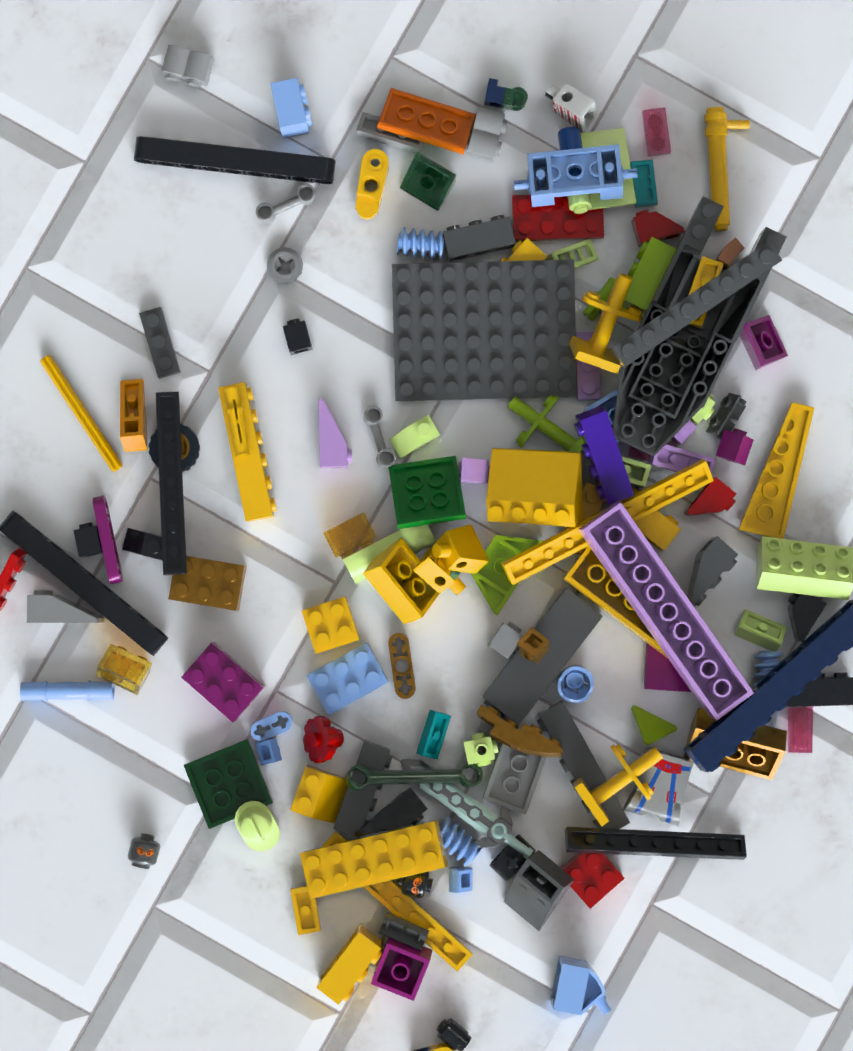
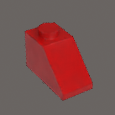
[631,210,684,247]
[684,477,737,516]

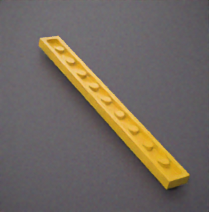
[501,459,714,585]

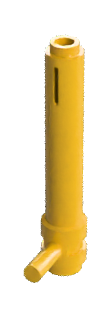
[704,107,750,231]

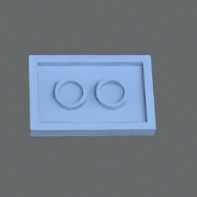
[307,642,388,716]

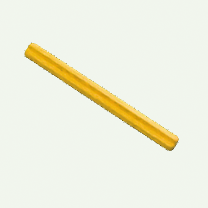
[40,355,123,472]

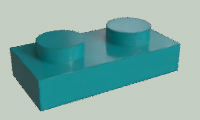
[416,710,451,760]

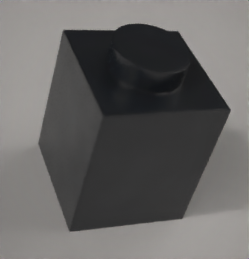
[283,319,313,355]
[73,522,103,558]

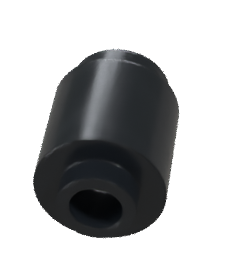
[436,1018,472,1051]

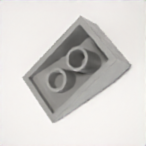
[27,590,104,623]

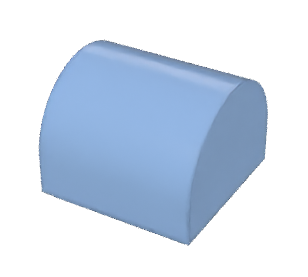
[449,867,473,893]

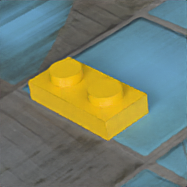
[290,885,321,935]

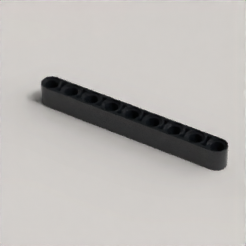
[134,136,336,184]
[0,510,169,656]

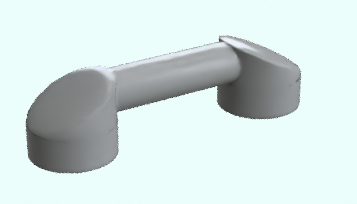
[256,184,316,223]
[363,406,396,468]

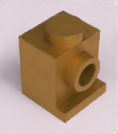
[517,627,550,664]

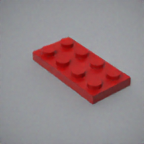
[512,195,604,242]

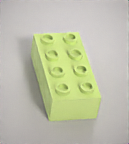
[756,536,853,600]

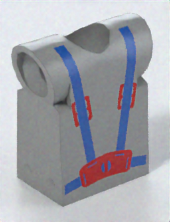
[623,746,693,826]

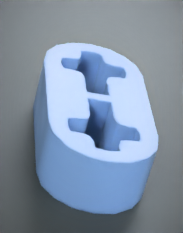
[250,711,293,741]

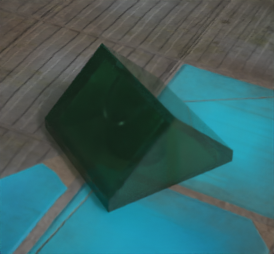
[400,152,457,211]

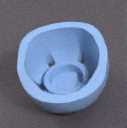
[557,665,594,703]

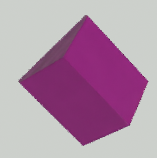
[740,315,788,370]

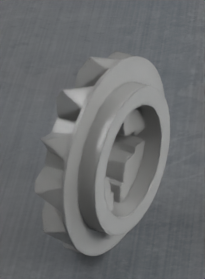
[267,247,303,284]

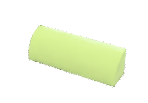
[343,525,436,584]

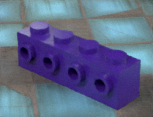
[574,406,634,505]

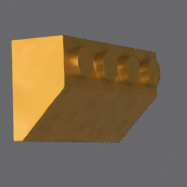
[683,708,787,780]

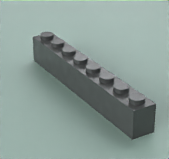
[610,241,782,368]

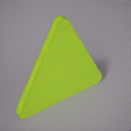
[631,705,678,745]

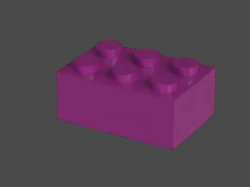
[181,642,266,722]

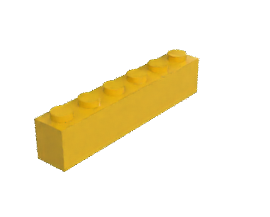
[218,382,277,522]

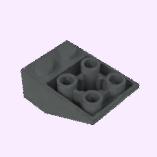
[687,536,738,606]
[504,850,575,931]

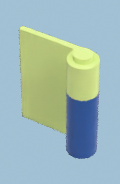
[558,127,636,214]

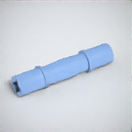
[20,680,115,701]

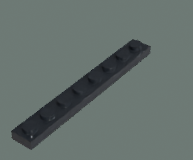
[156,391,187,576]
[565,827,747,860]

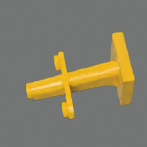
[569,273,643,374]
[573,744,663,826]

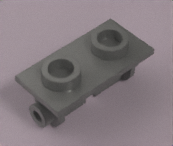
[706,393,746,440]
[378,912,430,951]

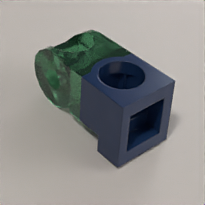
[484,78,528,111]

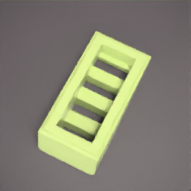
[546,239,599,270]

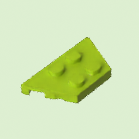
[470,535,543,616]

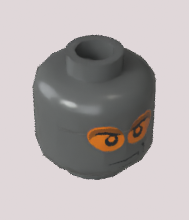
[128,833,160,869]

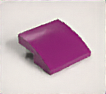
[644,643,691,692]

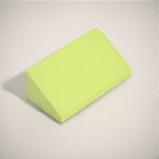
[735,609,787,652]

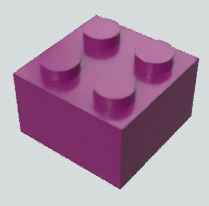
[371,937,432,1001]

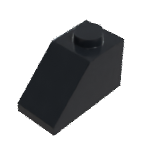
[122,528,163,561]
[787,593,827,642]

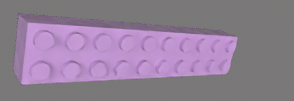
[578,502,754,721]

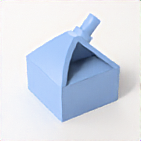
[550,955,611,1015]

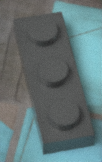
[139,307,181,379]

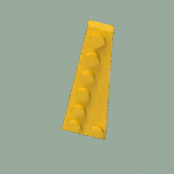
[738,402,814,539]

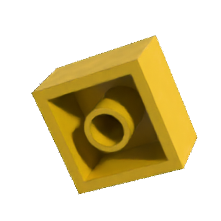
[302,596,360,654]

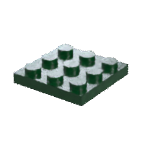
[183,739,273,829]

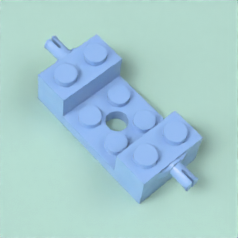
[514,144,638,207]

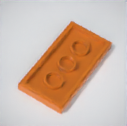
[377,88,477,155]

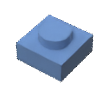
[255,738,282,765]

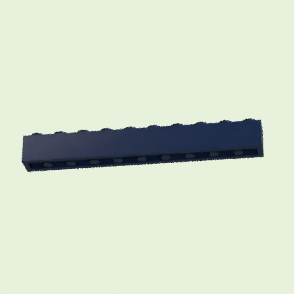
[683,600,853,772]

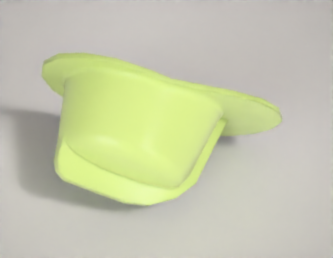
[235,801,280,851]

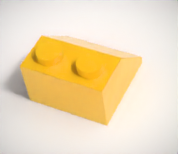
[290,764,348,823]

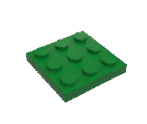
[389,456,466,529]

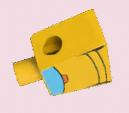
[413,544,466,595]

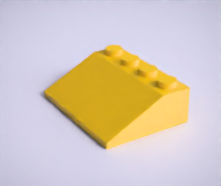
[486,448,583,527]

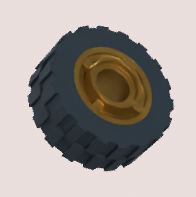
[148,423,200,473]

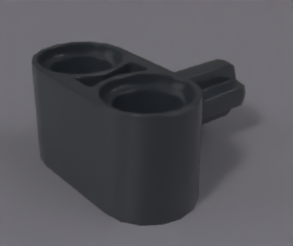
[489,834,536,882]

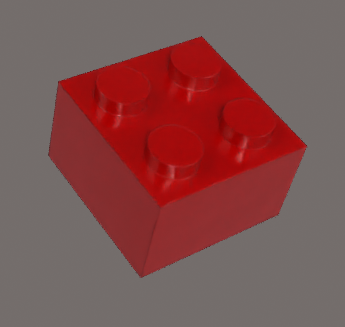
[561,853,625,909]

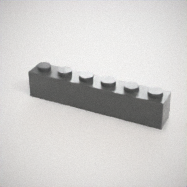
[537,700,630,829]

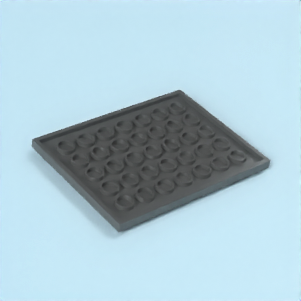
[392,259,577,401]

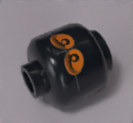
[398,872,433,898]

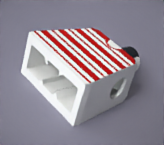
[545,84,597,133]

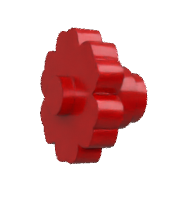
[303,716,344,763]

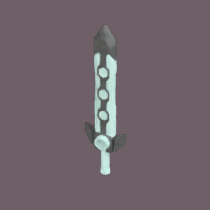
[401,759,534,859]

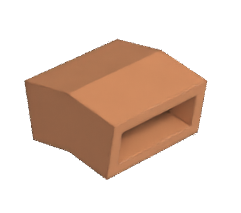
[716,237,745,270]

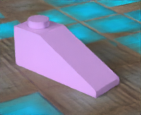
[318,399,352,469]

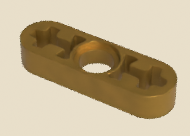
[388,633,416,699]

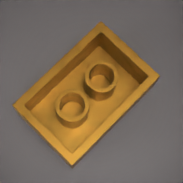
[168,556,247,611]

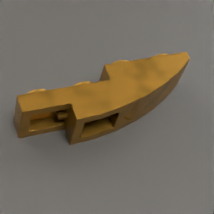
[476,705,564,757]

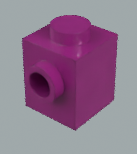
[716,428,754,466]

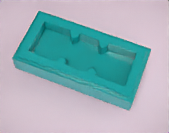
[630,159,658,208]

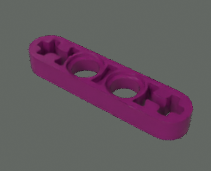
[93,495,123,584]

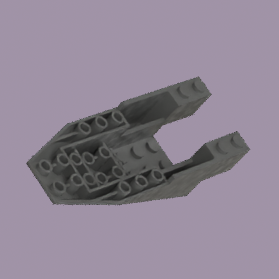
[613,196,787,457]

